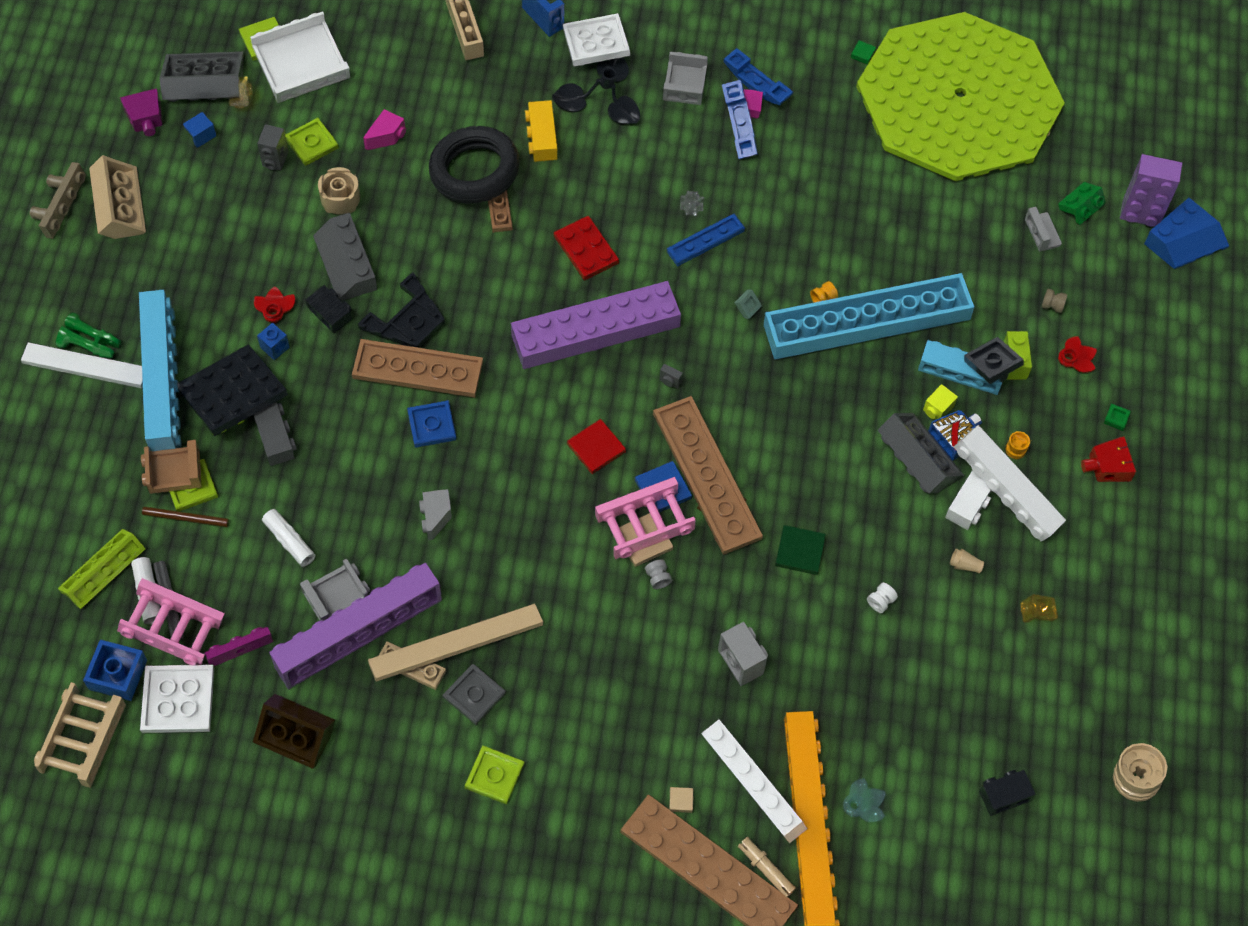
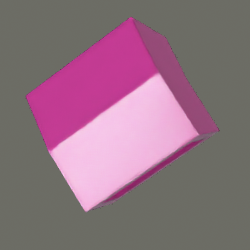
[744,90,763,119]

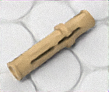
[738,837,796,897]

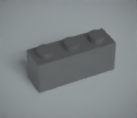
[254,402,297,466]

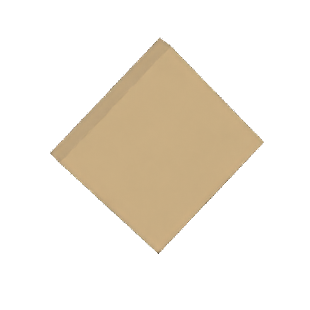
[619,513,673,567]

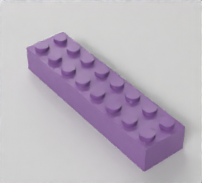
[511,281,681,369]
[269,563,442,689]

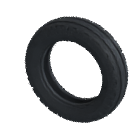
[429,126,519,204]

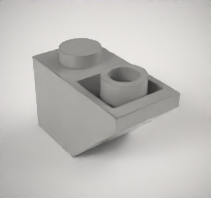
[419,489,452,540]

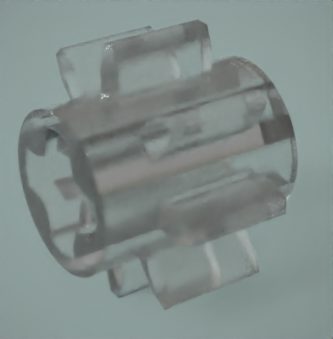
[680,191,704,216]

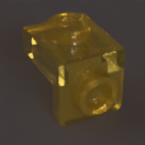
[229,77,253,108]

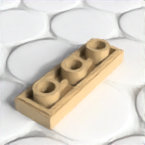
[379,642,446,690]

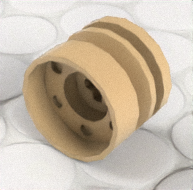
[1113,743,1167,802]

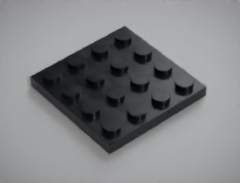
[178,344,288,436]

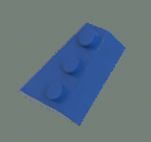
[1144,198,1229,269]

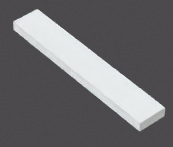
[21,343,143,388]

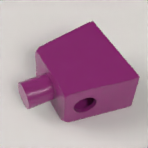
[120,88,162,136]

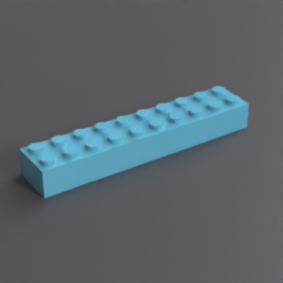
[764,273,974,360]

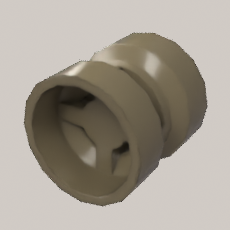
[1041,288,1067,313]

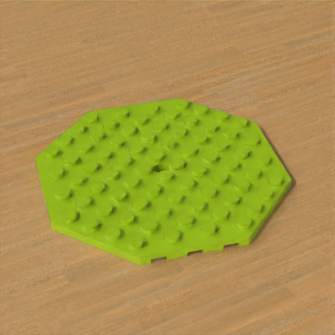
[856,12,1065,181]

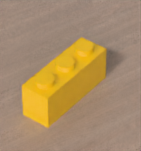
[525,100,557,162]

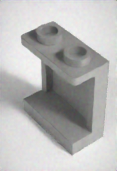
[663,52,708,105]
[300,559,370,621]

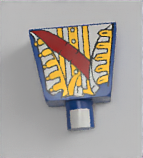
[928,410,982,461]

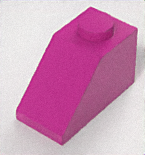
[363,109,406,150]

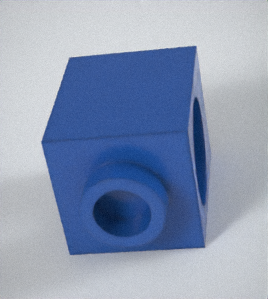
[257,323,290,360]

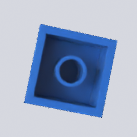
[83,640,147,701]

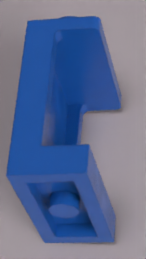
[522,0,564,37]

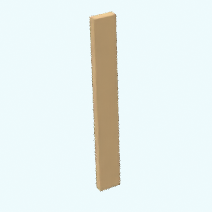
[368,604,543,682]

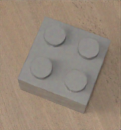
[718,622,768,686]

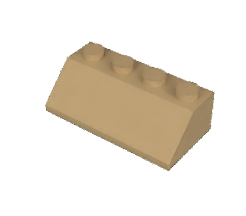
[89,155,146,239]

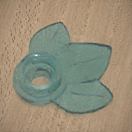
[843,778,885,822]

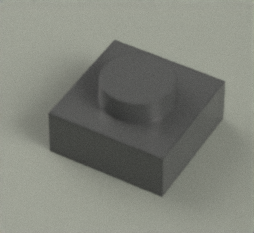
[659,364,683,389]

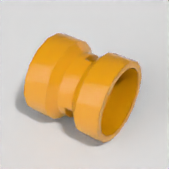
[810,281,838,303]
[1005,431,1030,459]

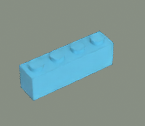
[918,340,1002,395]

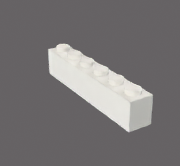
[954,425,1066,542]
[701,720,807,843]

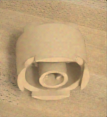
[318,167,360,214]

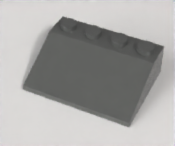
[159,51,244,102]

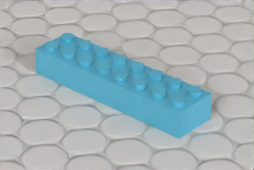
[139,290,182,451]

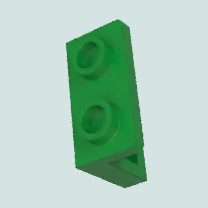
[1058,182,1106,225]

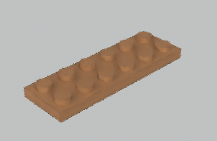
[352,339,483,397]

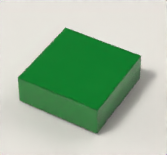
[851,40,876,65]
[1103,403,1131,431]

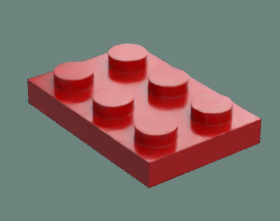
[554,216,619,281]

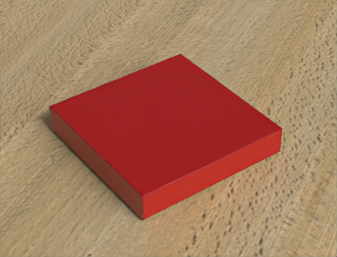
[567,419,626,474]

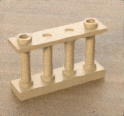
[34,682,126,788]

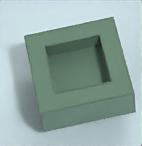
[734,290,762,319]

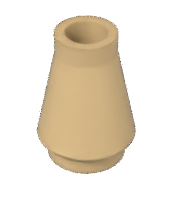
[950,549,984,573]

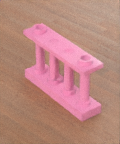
[595,477,696,559]
[117,578,225,666]

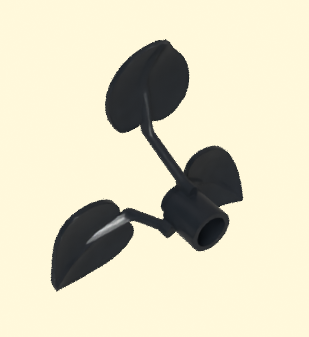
[552,57,640,124]

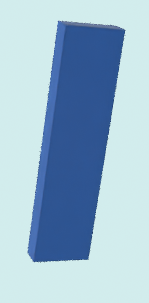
[667,214,745,267]

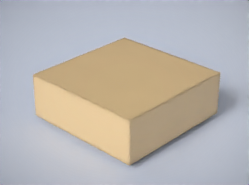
[669,787,693,813]

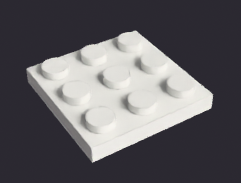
[563,13,630,66]
[140,665,214,733]

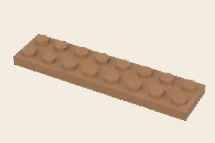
[653,396,763,555]
[620,794,798,926]

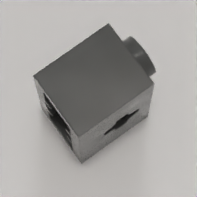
[257,124,289,171]

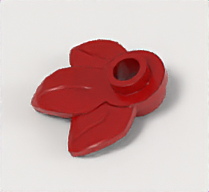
[254,287,295,322]
[1058,336,1097,373]

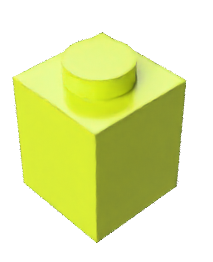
[923,384,958,420]

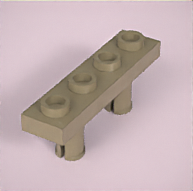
[30,162,86,239]

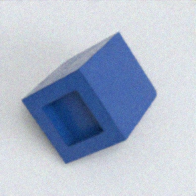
[183,112,216,148]

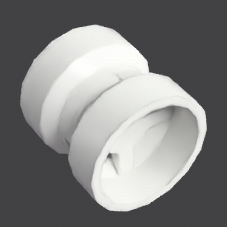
[867,582,898,613]

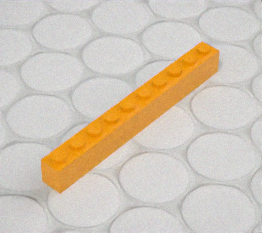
[784,711,840,926]

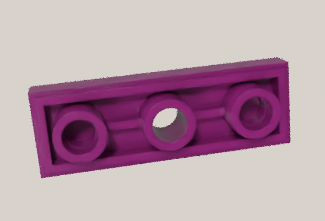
[205,627,273,666]

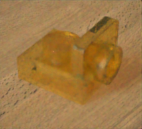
[1021,594,1058,623]

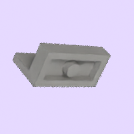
[1025,207,1062,252]

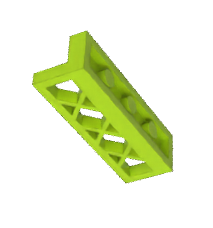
[57,529,145,609]

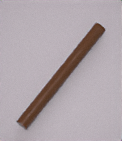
[142,507,229,527]

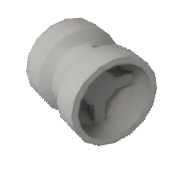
[645,560,673,589]

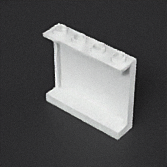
[251,12,350,103]

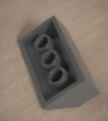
[313,213,377,301]
[878,413,965,494]

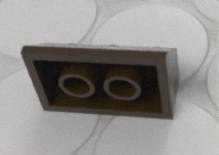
[253,694,335,769]

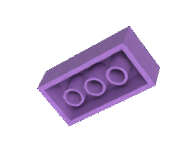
[1120,154,1182,226]

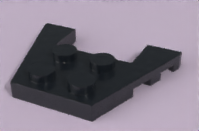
[358,272,445,348]

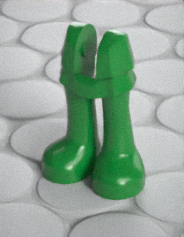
[55,312,121,358]

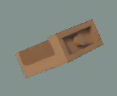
[141,440,202,494]

